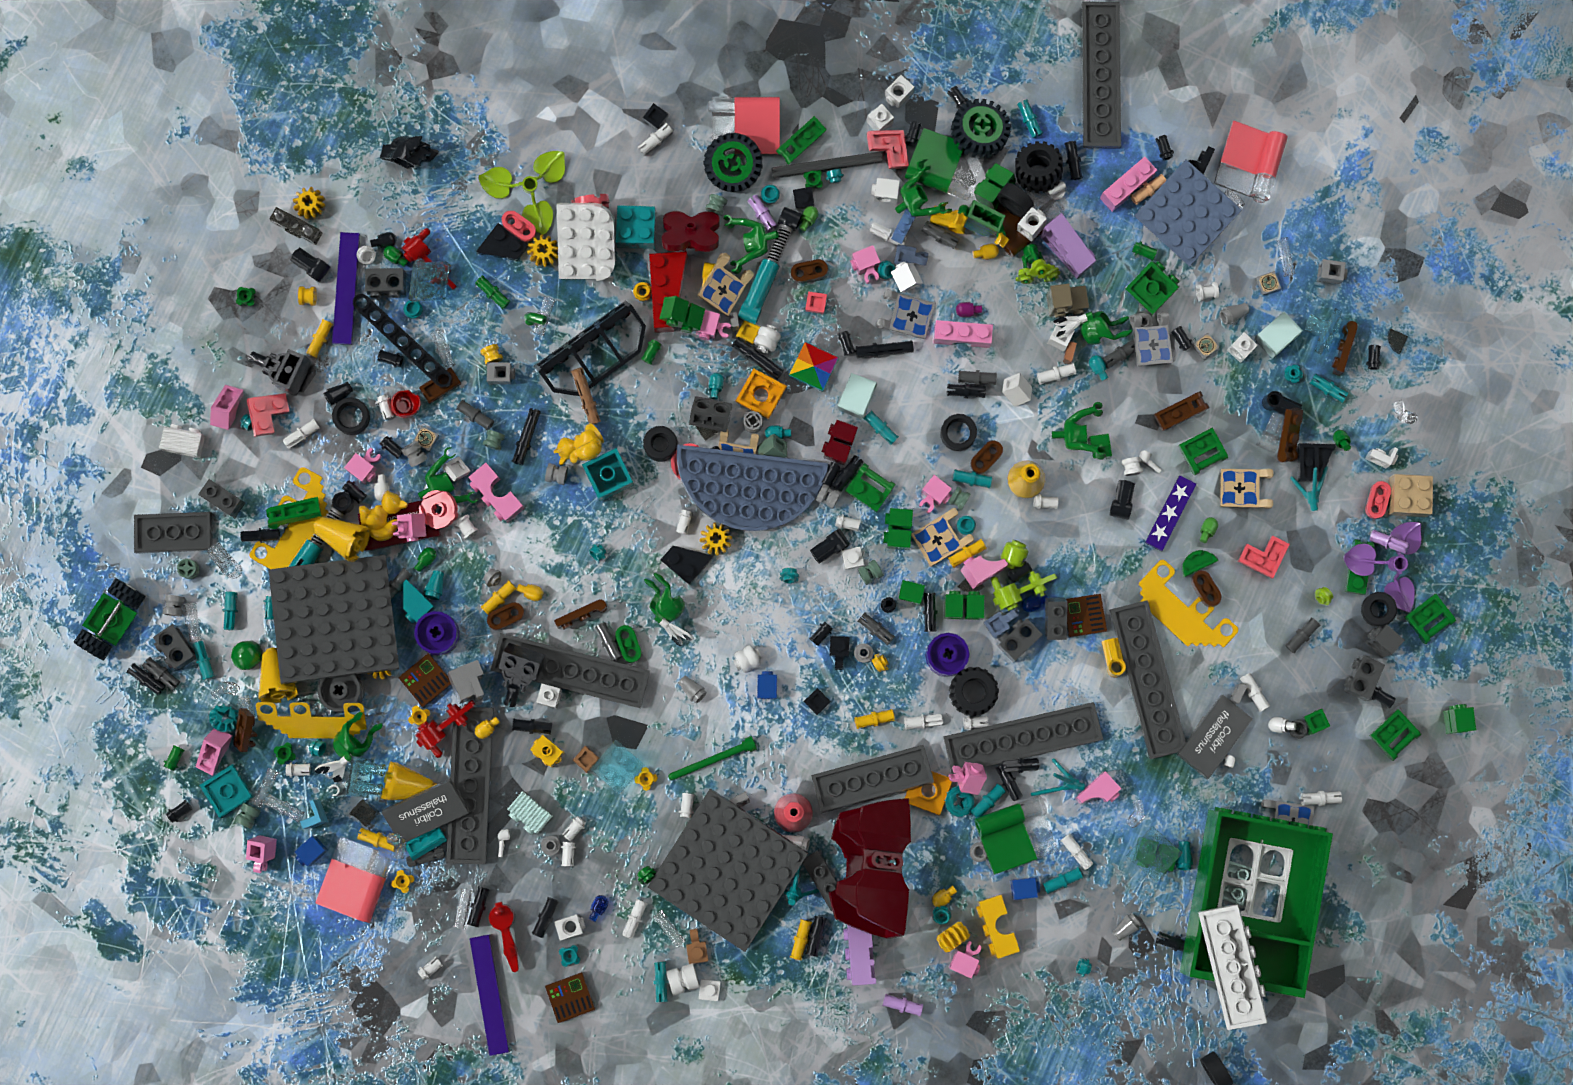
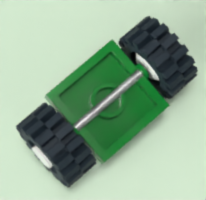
[74,578,146,660]

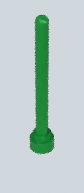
[668,735,757,780]

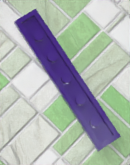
[332,232,360,345]
[469,934,510,1056]

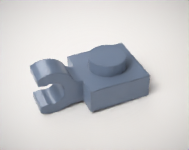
[894,244,929,266]
[983,609,1018,638]

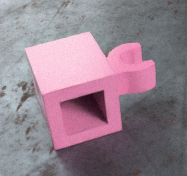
[850,245,880,284]
[696,310,731,340]
[344,448,382,484]
[919,475,952,514]
[392,513,426,542]
[948,762,987,795]
[246,835,277,873]
[949,941,981,979]

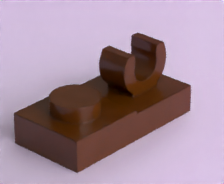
[233,708,257,752]

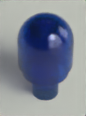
[1022,595,1048,612]
[588,895,609,922]

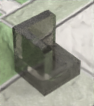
[349,799,380,827]

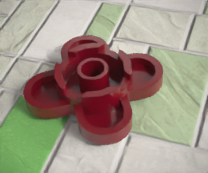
[662,211,720,252]

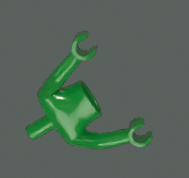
[895,159,952,217]
[723,215,779,274]
[1052,402,1106,460]
[418,447,479,503]

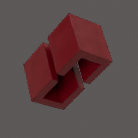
[821,419,858,466]

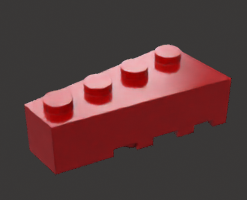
[649,251,688,333]

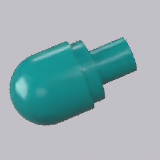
[1089,355,1109,381]
[708,373,724,399]
[765,425,792,439]

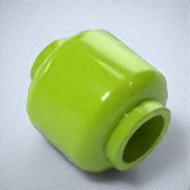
[1000,540,1029,569]

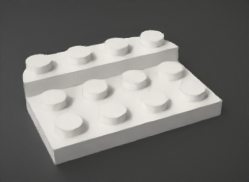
[557,203,616,281]

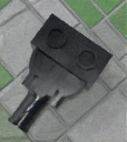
[248,349,312,396]
[499,643,545,707]

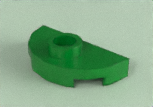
[1182,550,1219,578]

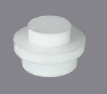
[357,245,376,264]

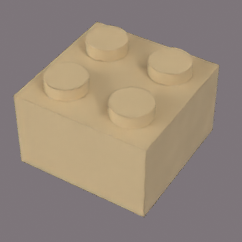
[1388,474,1433,517]

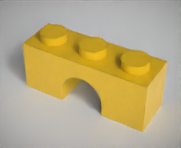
[976,894,1020,959]

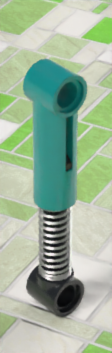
[738,207,802,325]
[288,492,354,567]

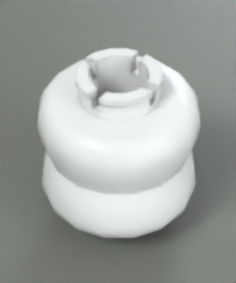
[754,324,781,354]
[733,645,762,673]

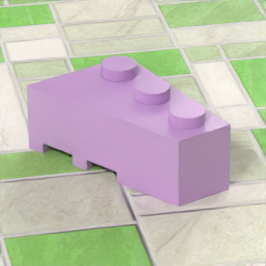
[1040,213,1096,279]
[843,925,876,986]

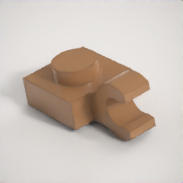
[686,928,709,964]

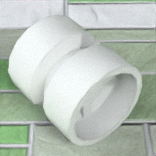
[666,963,700,996]

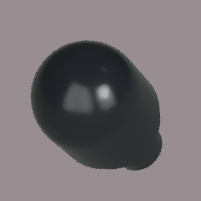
[370,232,397,248]

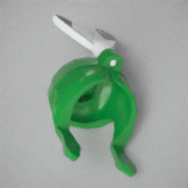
[1053,311,1132,345]
[644,573,693,646]
[315,712,383,782]

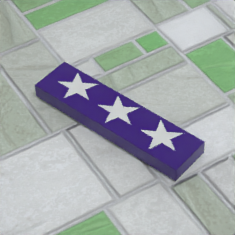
[1145,475,1196,552]

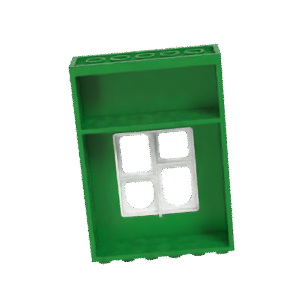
[1180,807,1333,998]

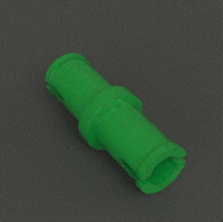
[475,275,511,310]

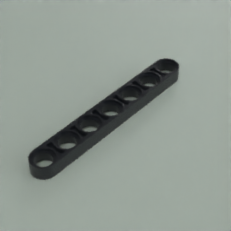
[353,294,453,389]

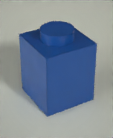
[757,671,777,699]
[294,836,328,866]
[1010,878,1040,900]

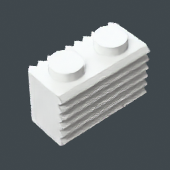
[159,424,205,458]

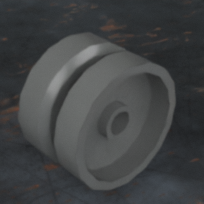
[318,675,365,713]

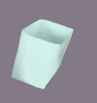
[1255,311,1303,359]
[838,373,877,420]

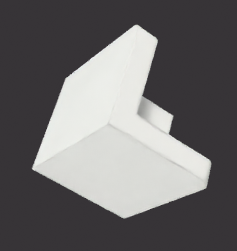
[1047,325,1075,352]
[1002,373,1032,406]

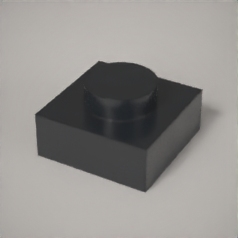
[642,103,669,130]
[793,187,815,209]
[803,688,831,715]

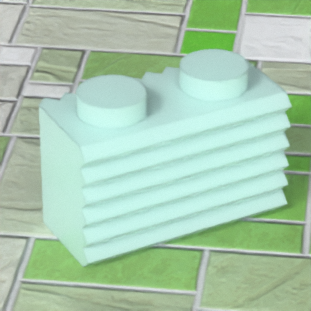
[507,791,553,835]

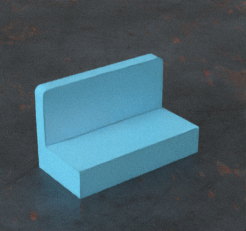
[300,799,328,829]

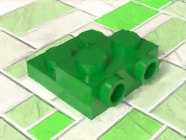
[1125,261,1180,315]

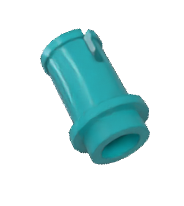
[263,596,274,620]

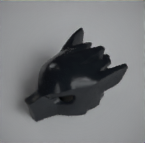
[380,136,439,169]

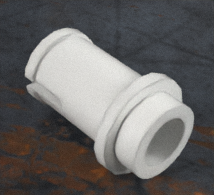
[376,394,395,420]
[1033,494,1058,509]
[675,510,694,535]
[835,514,860,532]
[963,715,988,731]
[286,762,311,778]
[679,793,695,818]
[562,816,586,842]
[561,842,576,866]
[418,956,443,981]

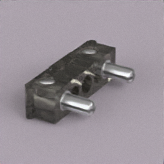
[269,207,323,245]

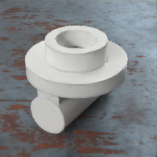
[1046,181,1066,200]

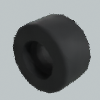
[643,426,678,462]
[1361,592,1397,627]

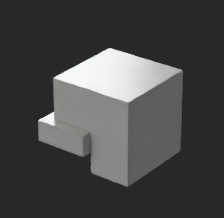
[448,660,484,704]

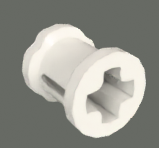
[1196,282,1219,301]
[454,514,479,540]

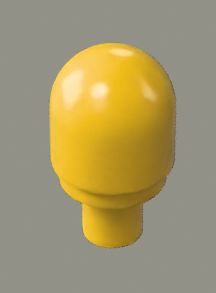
[972,243,999,260]
[516,584,544,601]
[475,717,500,739]
[932,886,957,907]

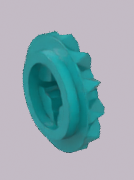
[209,704,238,732]
[944,786,974,817]

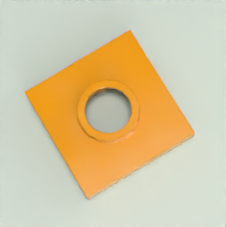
[735,368,787,420]
[904,771,952,816]

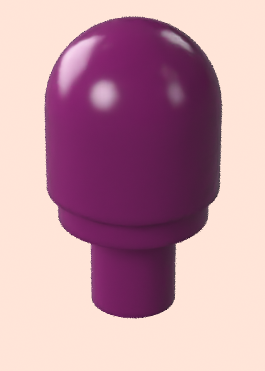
[956,302,982,317]

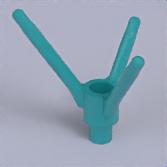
[1290,466,1328,511]
[1031,758,1085,796]
[784,866,819,906]

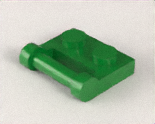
[1178,427,1228,476]
[845,463,896,513]
[1404,594,1456,644]
[1369,709,1421,761]

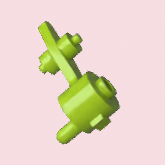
[991,571,1057,611]

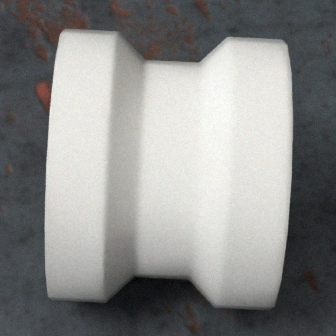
[1121,457,1143,476]

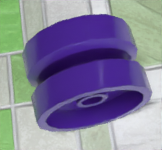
[414,611,460,656]
[925,633,970,677]

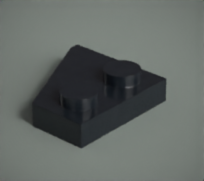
[476,223,529,261]
[1298,443,1336,482]
[660,546,713,585]

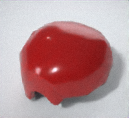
[390,390,421,419]

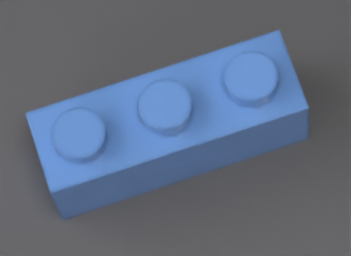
[891,209,916,244]

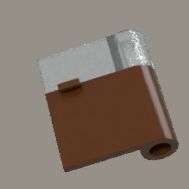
[993,182,1065,257]

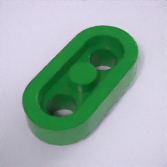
[615,625,642,663]

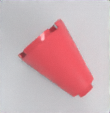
[774,793,813,832]

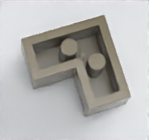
[1046,283,1089,318]

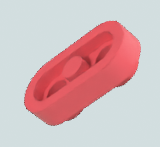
[502,211,536,242]
[1365,481,1391,519]

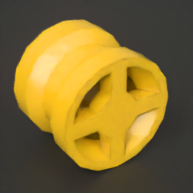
[298,286,317,306]
[480,344,503,366]

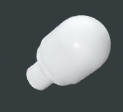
[374,474,390,501]
[1268,717,1296,733]

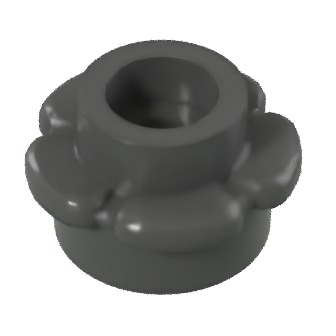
[1289,720,1308,739]

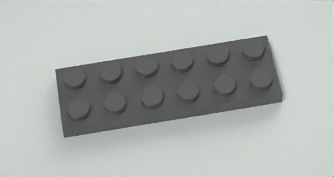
[811,745,934,814]

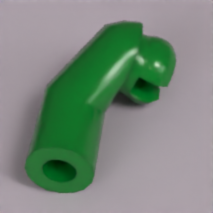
[524,312,547,326]

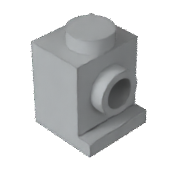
[1317,259,1348,284]
[487,362,515,385]

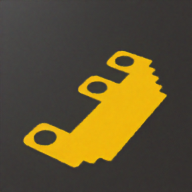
[249,467,329,569]
[1139,560,1238,647]
[256,702,367,739]

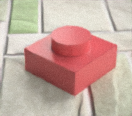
[805,291,827,314]

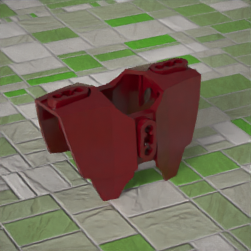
[828,798,911,939]

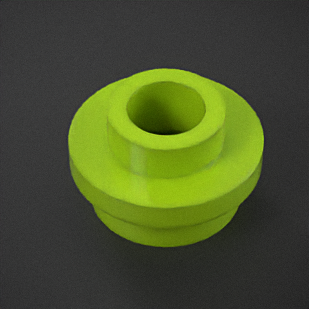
[1315,587,1333,605]

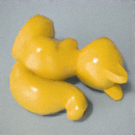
[553,423,604,465]
[359,490,408,541]

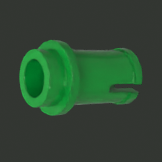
[1132,241,1157,261]
[641,339,662,365]
[163,745,185,771]

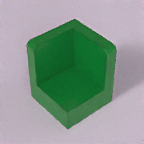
[1088,434,1112,459]
[898,580,925,606]
[1303,709,1330,735]

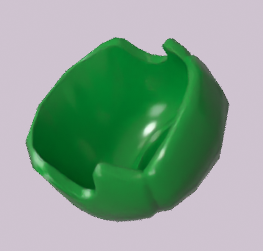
[231,641,263,670]

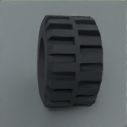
[1015,141,1063,193]
[949,667,999,716]

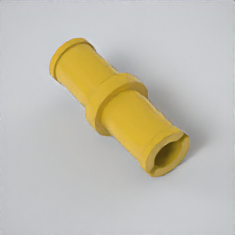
[306,319,333,358]
[948,539,987,568]
[481,580,517,615]
[854,709,895,729]
[357,828,399,852]
[790,919,813,960]

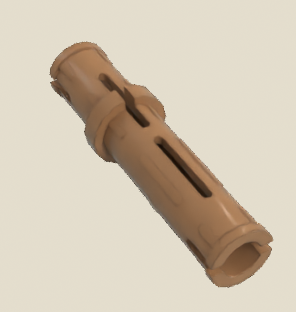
[571,367,601,424]

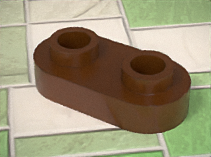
[791,259,828,283]
[970,440,1003,474]
[1191,570,1222,607]
[487,602,524,630]

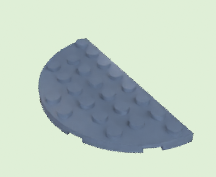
[677,445,828,531]

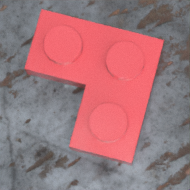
[867,130,909,169]
[247,393,290,437]
[1237,536,1290,579]

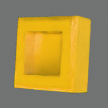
[736,320,760,345]

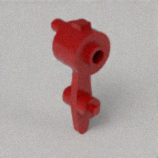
[401,228,457,290]
[415,700,475,758]
[489,902,519,972]

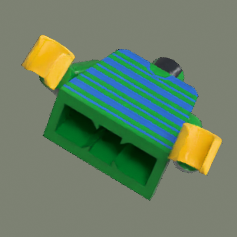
[953,200,1009,248]

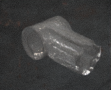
[1256,412,1285,453]
[206,542,242,579]

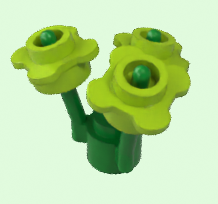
[1015,244,1061,284]

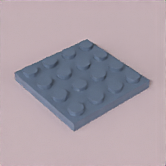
[1134,160,1242,267]

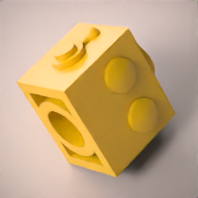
[530,734,565,768]

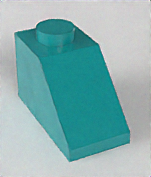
[403,579,436,623]

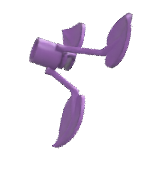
[1344,522,1421,612]

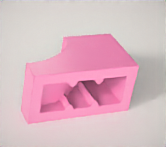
[210,385,243,430]
[960,555,1008,589]
[196,728,232,776]
[1075,771,1122,804]

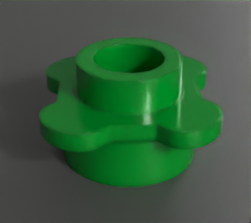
[803,170,823,188]
[236,287,256,306]
[274,742,296,765]
[637,866,656,884]

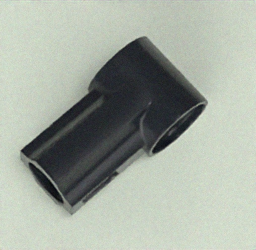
[290,247,331,283]
[1262,391,1302,416]
[1110,480,1135,520]
[810,528,850,564]

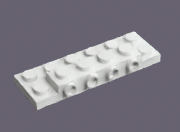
[1198,904,1267,1030]

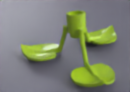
[478,151,565,235]

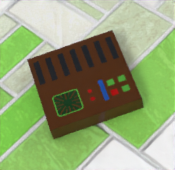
[1066,594,1107,638]
[398,653,451,708]
[545,972,595,1023]

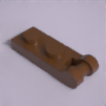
[1331,321,1358,376]
[1154,391,1210,432]
[1277,408,1303,462]
[554,599,607,630]

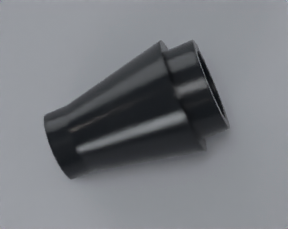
[323,382,353,406]

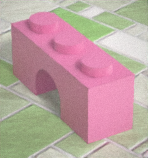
[1100,157,1157,212]
[933,320,993,348]
[468,463,525,523]

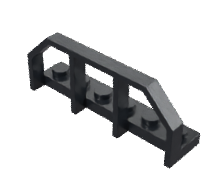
[533,300,646,396]

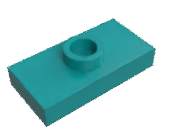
[404,827,447,861]

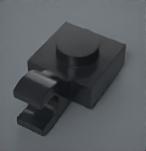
[829,636,850,670]

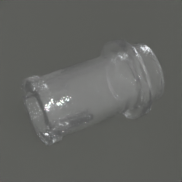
[237,695,256,717]

